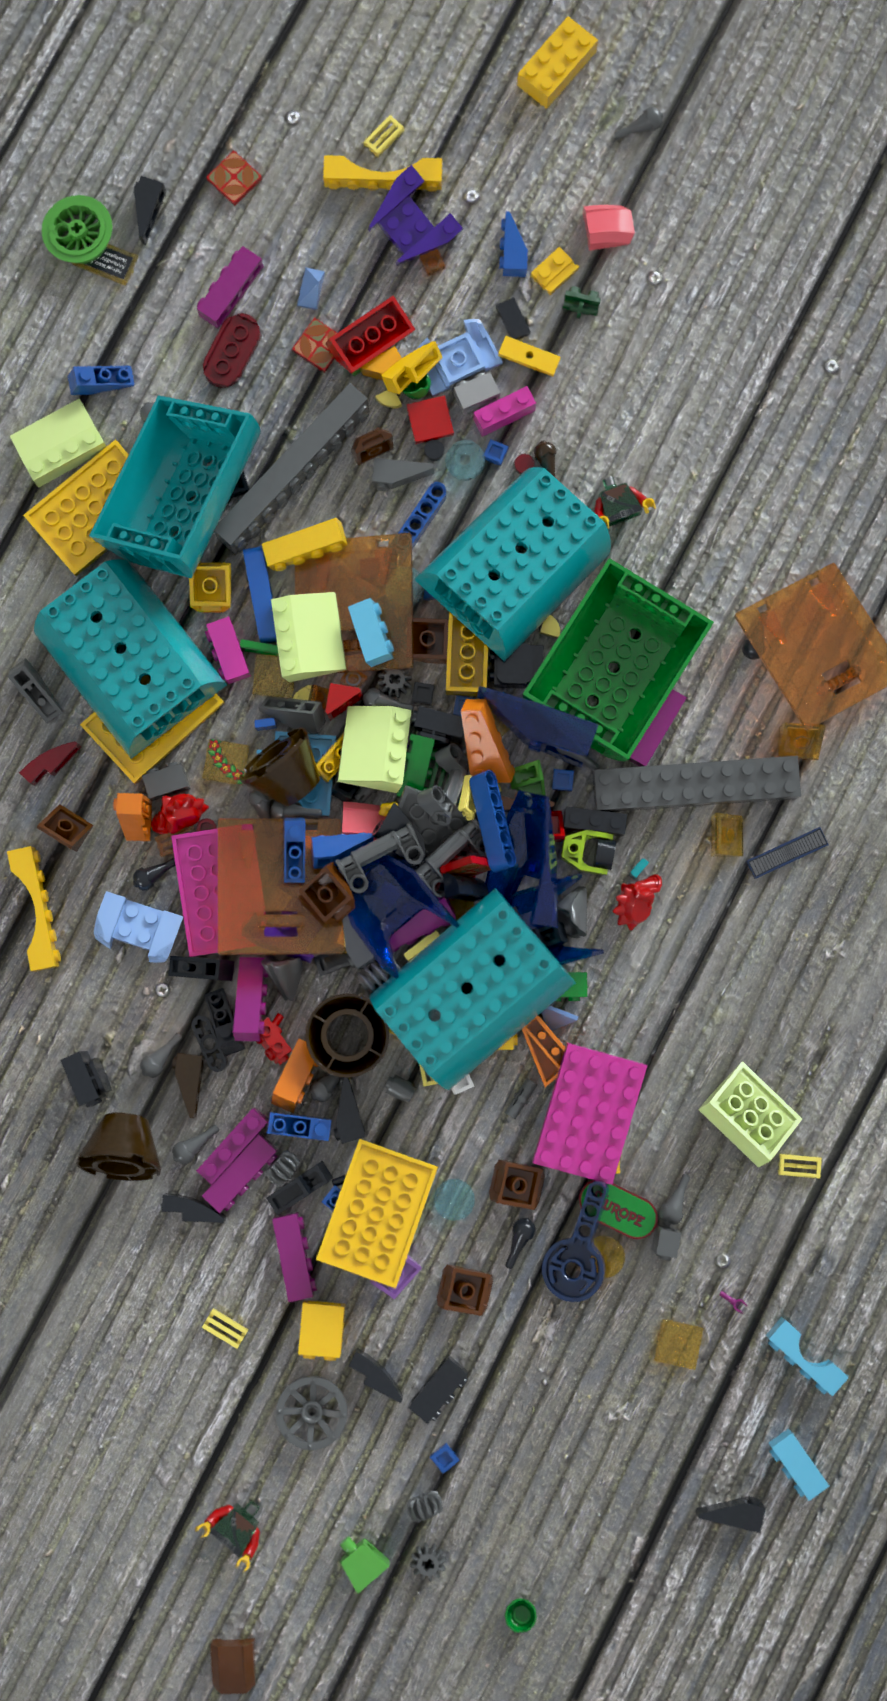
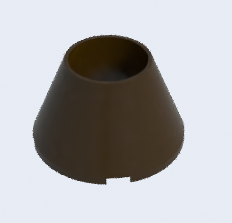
[239,728,320,806]
[305,993,389,1078]
[76,1112,161,1181]

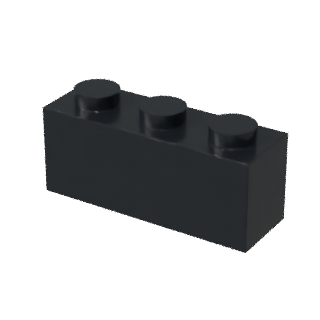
[563,807,627,837]
[408,1354,468,1424]

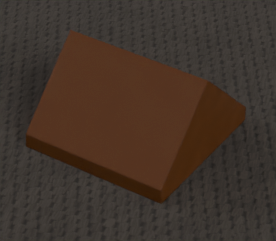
[37,804,93,852]

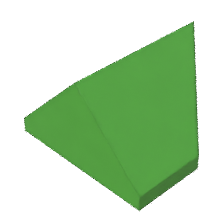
[511,760,546,800]

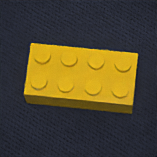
[517,16,598,109]
[446,612,488,696]

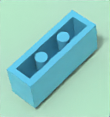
[348,598,394,667]
[769,1428,829,1501]

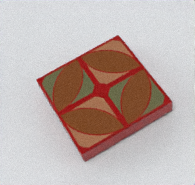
[206,150,262,206]
[292,317,337,373]
[440,855,491,877]

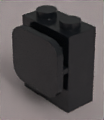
[490,643,544,689]
[412,706,464,747]
[60,1051,112,1108]

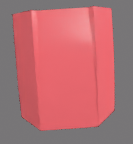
[583,205,635,251]
[342,802,385,841]

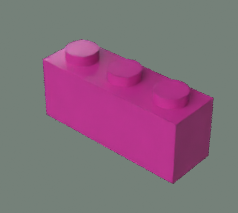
[473,386,536,437]
[205,617,251,684]

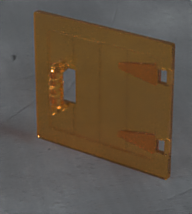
[295,533,413,674]
[734,563,887,730]
[218,818,344,955]

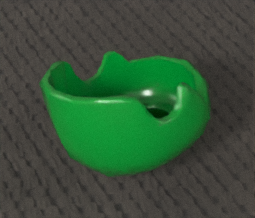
[402,374,431,400]
[504,1598,537,1633]

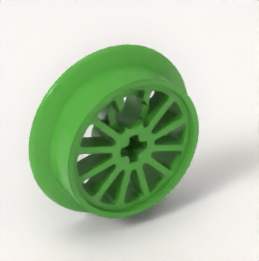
[42,195,112,264]

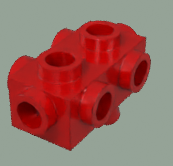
[256,1013,292,1065]

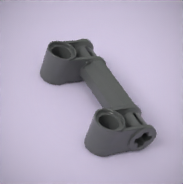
[417,743,469,825]
[411,818,487,897]
[335,823,424,893]

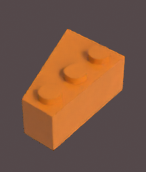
[113,793,152,841]
[521,1015,566,1087]
[271,1038,318,1114]

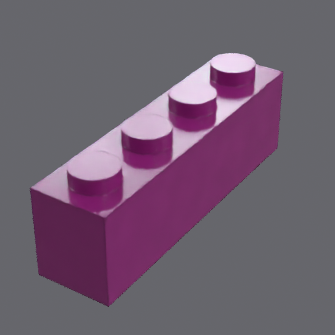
[197,246,264,329]
[628,689,687,767]
[371,896,456,955]
[233,957,269,1042]
[196,1107,269,1185]
[202,1133,278,1213]
[272,1212,317,1302]

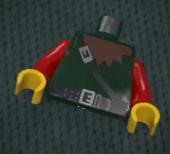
[593,476,656,529]
[195,1501,260,1572]

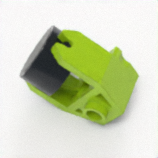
[560,830,616,876]

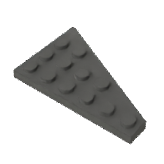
[378,785,519,861]

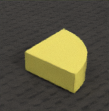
[375,390,402,409]
[540,615,560,639]
[293,685,316,701]

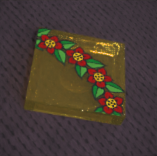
[202,739,250,786]

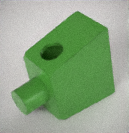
[339,1536,390,1593]

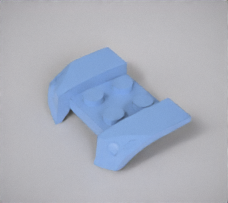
[416,319,503,397]
[94,891,183,963]

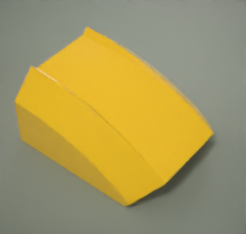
[189,562,231,613]

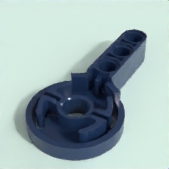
[542,1181,609,1302]

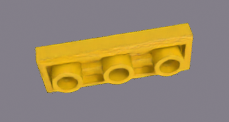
[498,336,561,377]
[316,732,344,782]

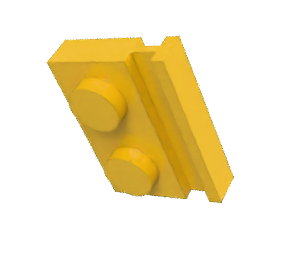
[530,247,579,295]

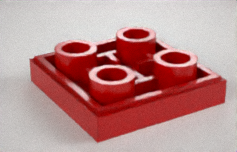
[406,395,454,444]

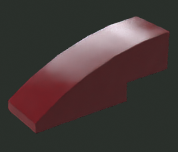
[19,741,82,786]

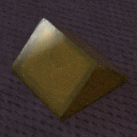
[778,722,826,760]
[711,813,743,857]

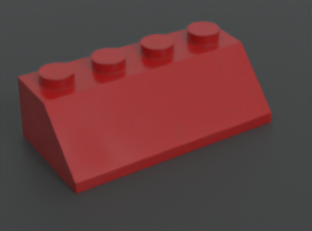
[325,295,416,374]

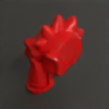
[151,794,209,834]
[612,874,662,930]

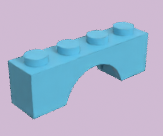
[766,1317,849,1397]

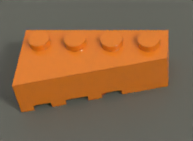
[461,699,515,783]

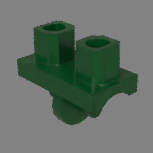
[563,286,601,319]

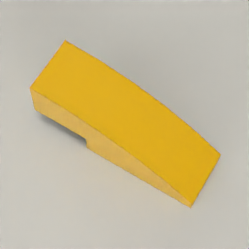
[381,341,443,395]

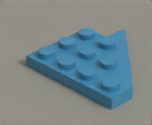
[256,731,337,817]

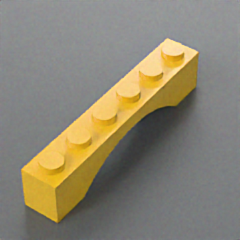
[323,155,442,192]
[7,846,61,972]

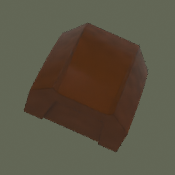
[351,427,394,466]
[299,862,355,924]
[489,1159,545,1210]
[436,1264,493,1316]
[211,1638,255,1694]

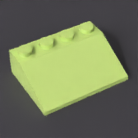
[10,398,107,488]
[271,592,347,683]
[337,706,412,793]
[698,1062,802,1168]

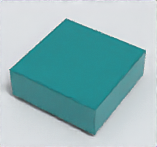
[629,858,649,879]

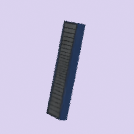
[746,827,829,879]

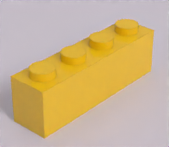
[262,518,348,571]

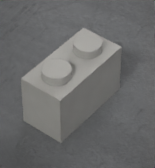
[454,372,500,415]

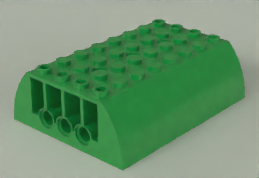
[522,558,714,761]

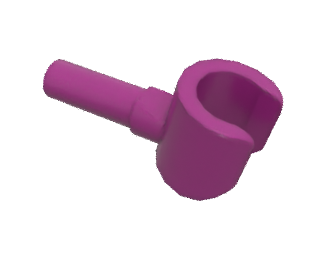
[719,1291,748,1314]

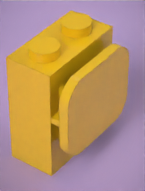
[298,1300,346,1361]

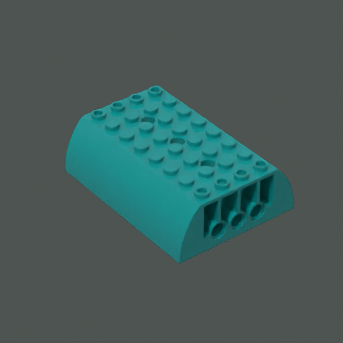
[89,395,261,578]
[415,467,611,661]
[34,559,227,759]
[369,888,576,1090]

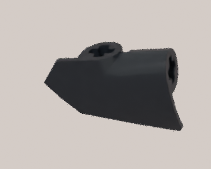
[372,803,426,862]

